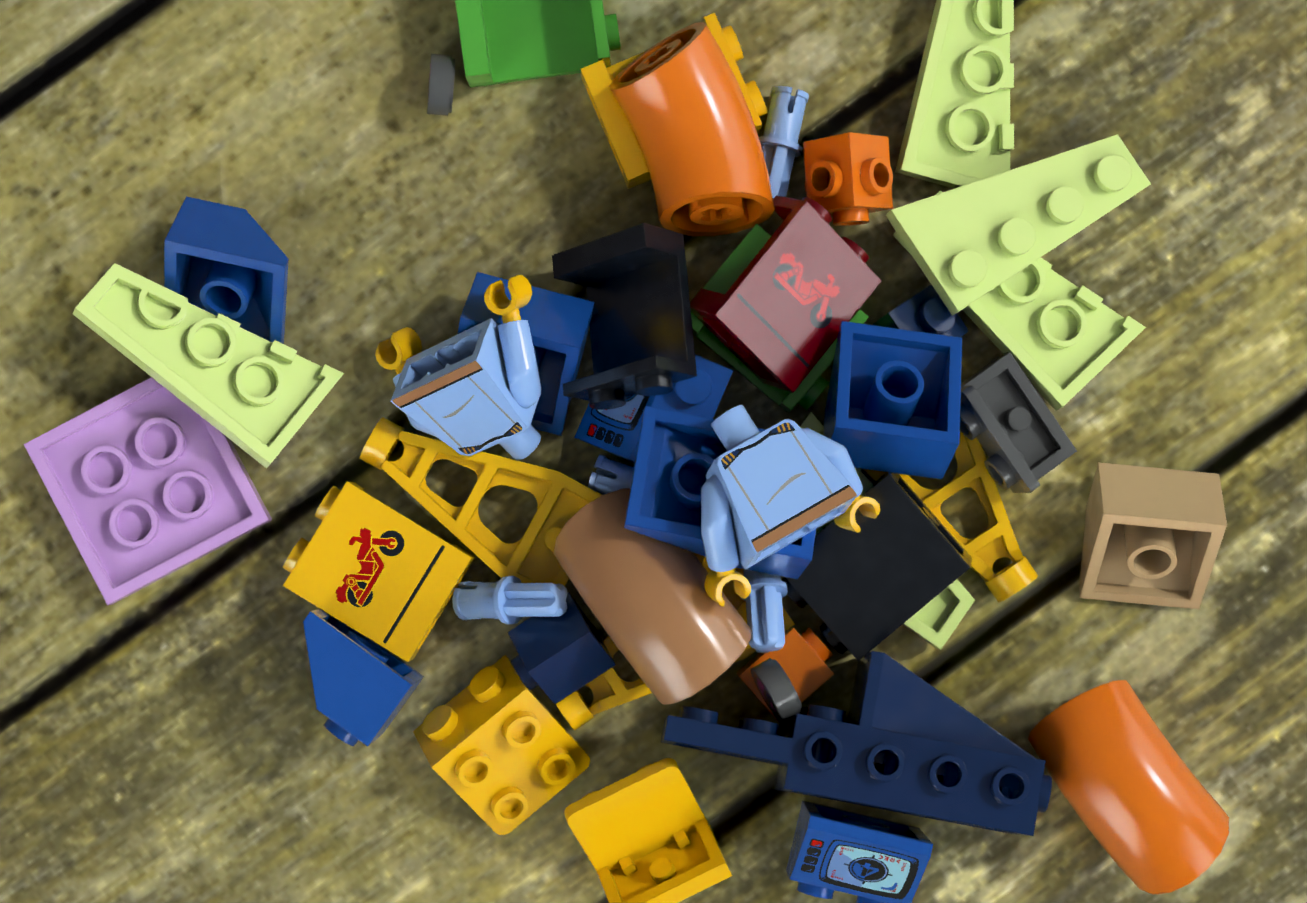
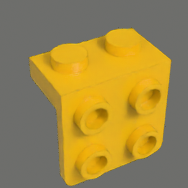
[413,655,590,835]
[564,758,732,903]

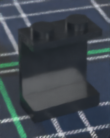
[552,223,697,410]

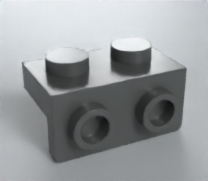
[960,352,1077,493]

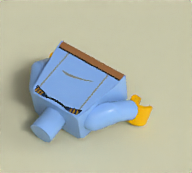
[375,275,541,460]
[701,405,880,607]

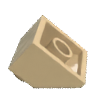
[1079,462,1227,609]

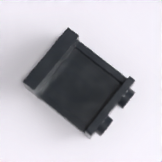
[781,472,972,661]

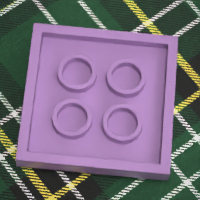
[24,377,272,605]

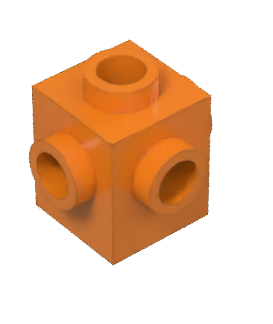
[803,132,893,226]

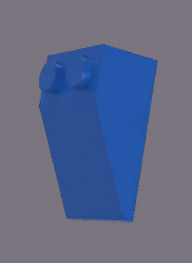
[624,406,816,579]

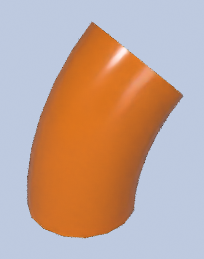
[609,22,775,236]
[1028,680,1229,894]

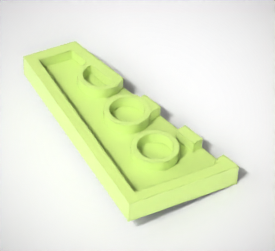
[895,0,1014,189]
[885,134,1151,316]
[893,191,1146,410]
[73,263,344,469]

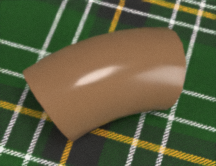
[554,488,752,705]

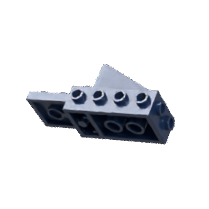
[660,651,1052,836]

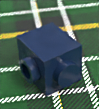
[508,592,616,704]

